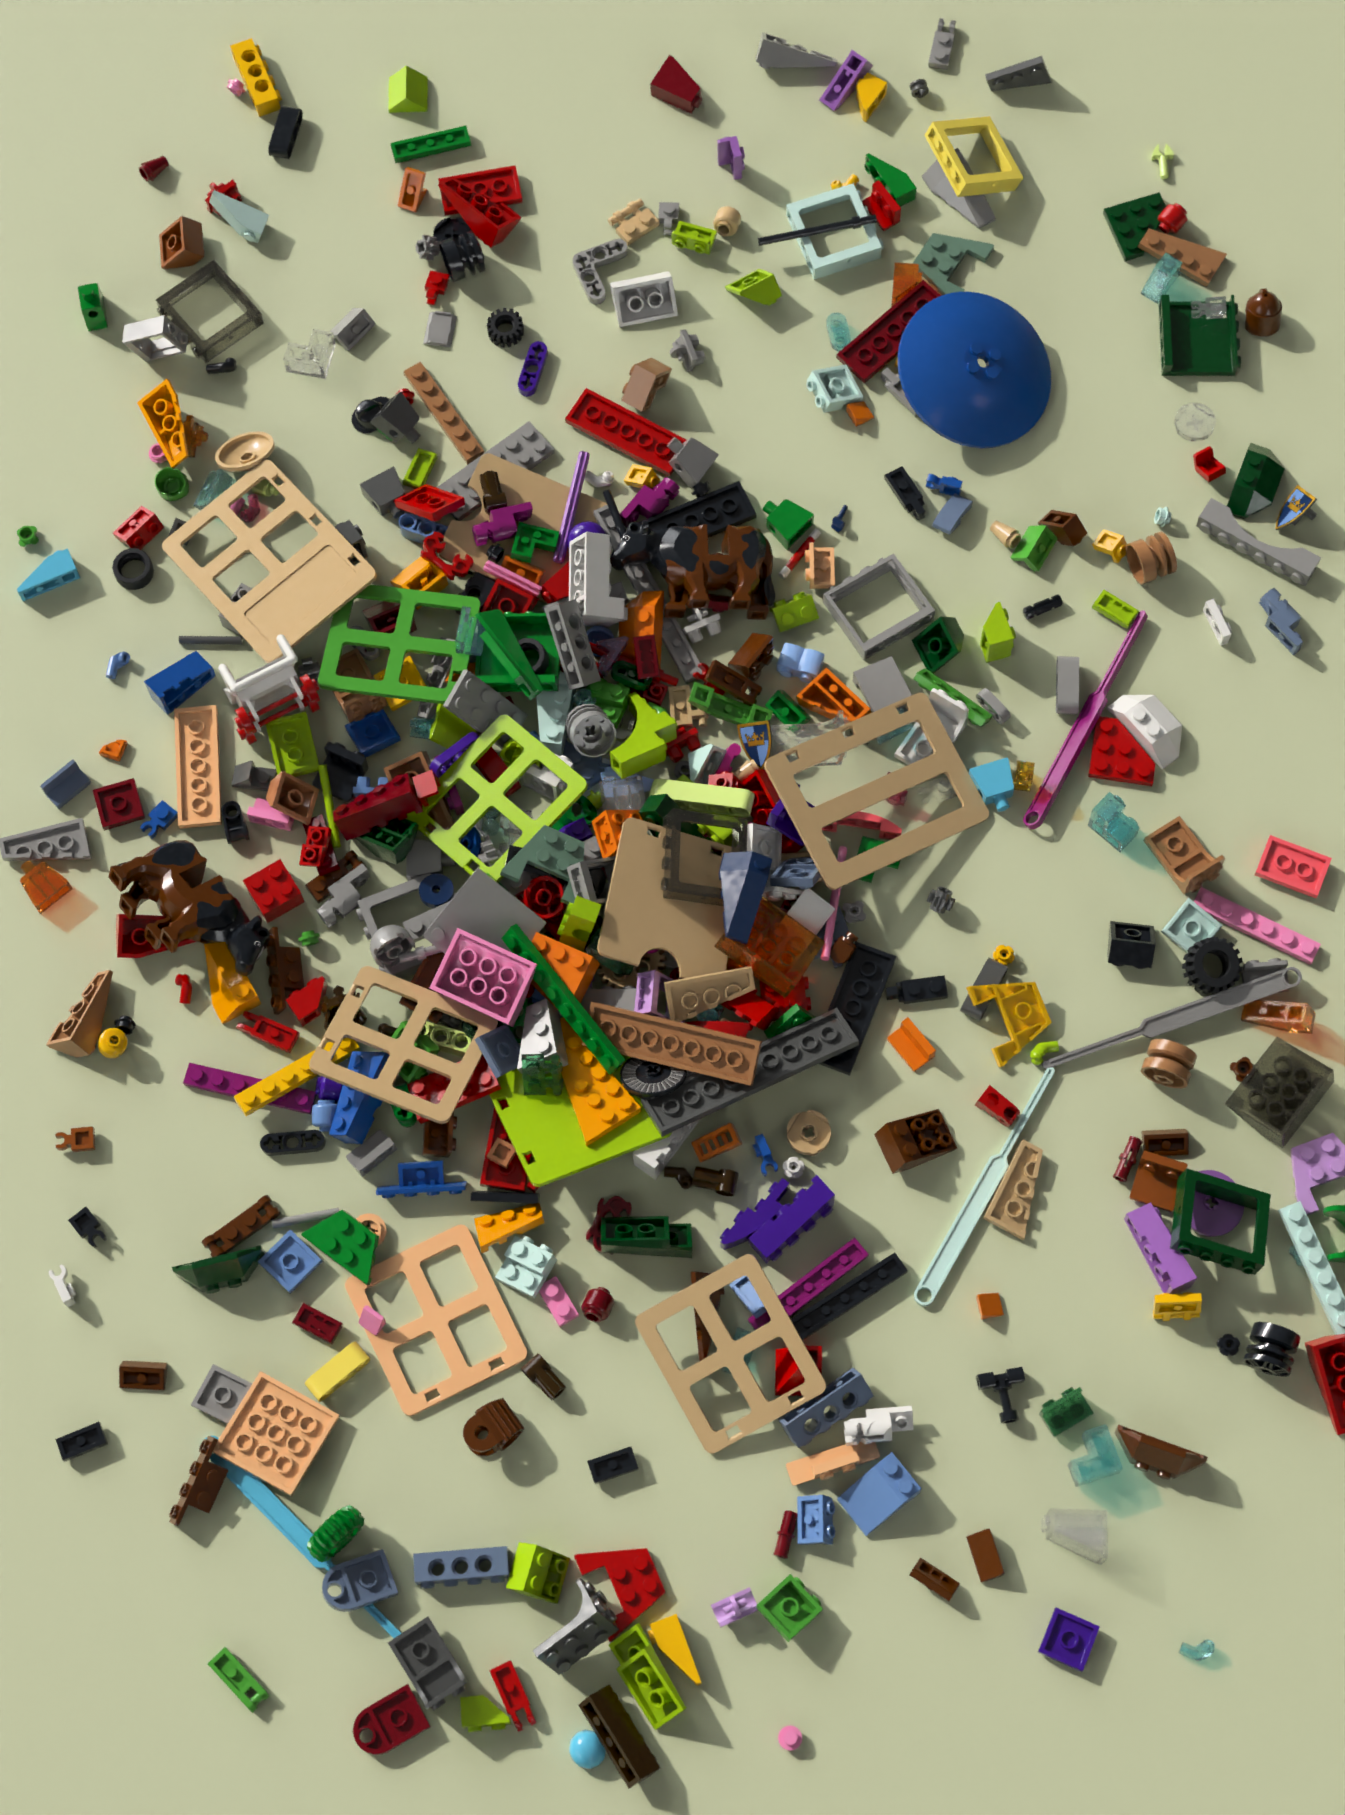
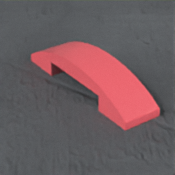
[822,811,902,840]

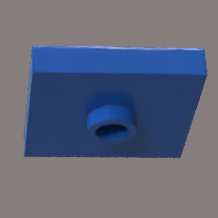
[344,709,401,758]

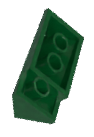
[601,1216,692,1258]

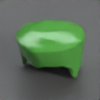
[155,467,189,501]

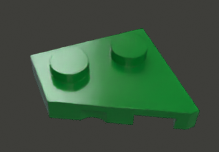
[764,1004,816,1039]

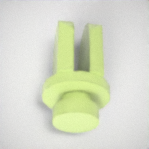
[251,479,280,497]

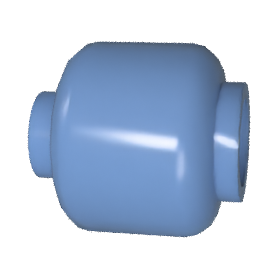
[312,1100,337,1132]

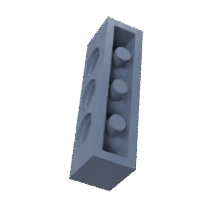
[778,1368,874,1448]
[413,1546,510,1589]

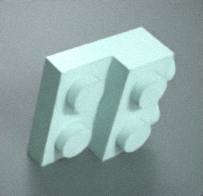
[807,365,863,413]
[495,1235,557,1299]

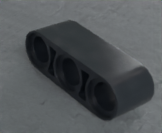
[268,106,303,159]

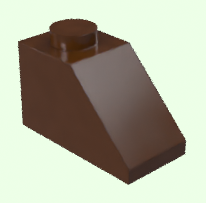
[1038,510,1087,547]

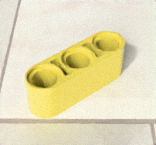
[305,1341,370,1402]

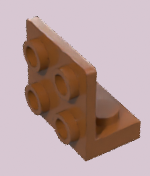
[1129,1150,1188,1212]

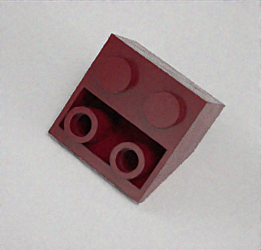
[362,601,417,633]

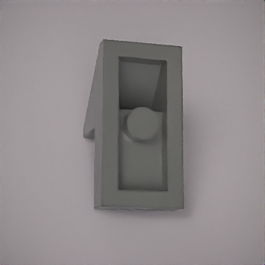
[231,761,277,791]

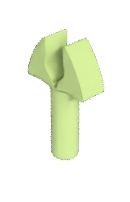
[1151,144,1174,179]

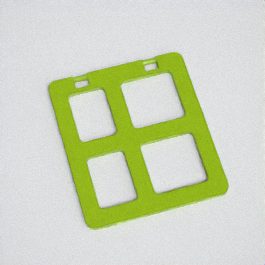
[407,714,588,882]

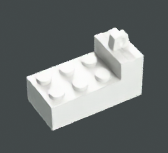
[569,532,628,628]

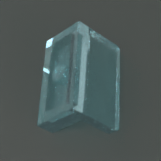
[193,469,237,510]
[455,606,486,656]

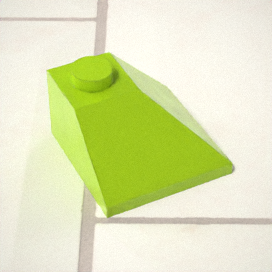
[725,269,782,306]

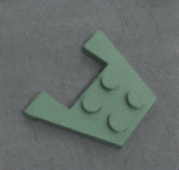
[913,233,994,295]
[500,825,585,905]

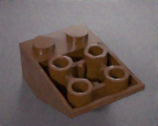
[874,1109,957,1174]

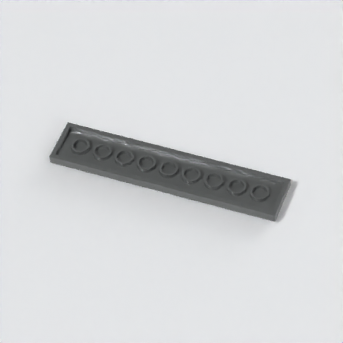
[641,1008,859,1137]

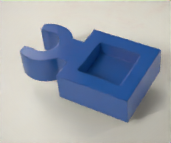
[926,474,963,496]
[140,800,178,839]

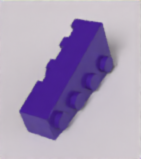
[748,1175,835,1263]

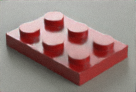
[394,484,465,521]

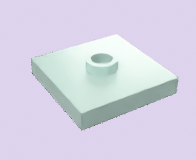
[1161,898,1223,954]

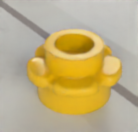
[993,945,1015,965]

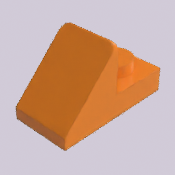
[397,167,427,212]

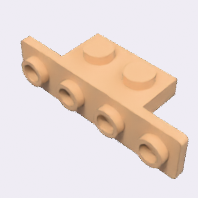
[786,1442,880,1486]

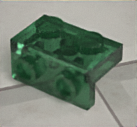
[1039,1387,1094,1438]

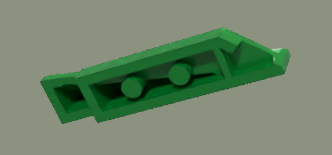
[475,609,543,701]

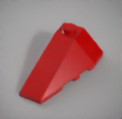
[438,176,522,248]
[116,914,197,958]

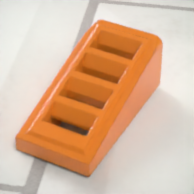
[691,1123,743,1163]

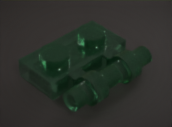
[521,1054,564,1096]

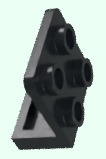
[312,741,369,802]

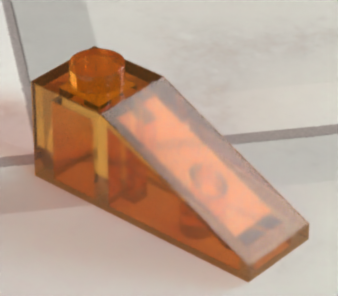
[1241,1000,1316,1034]

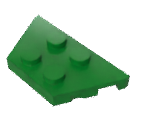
[301,1210,379,1285]

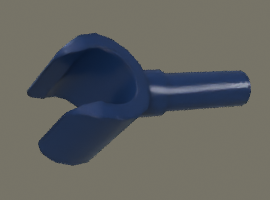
[831,505,848,532]

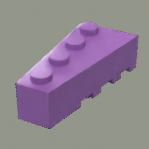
[1124,1202,1197,1294]

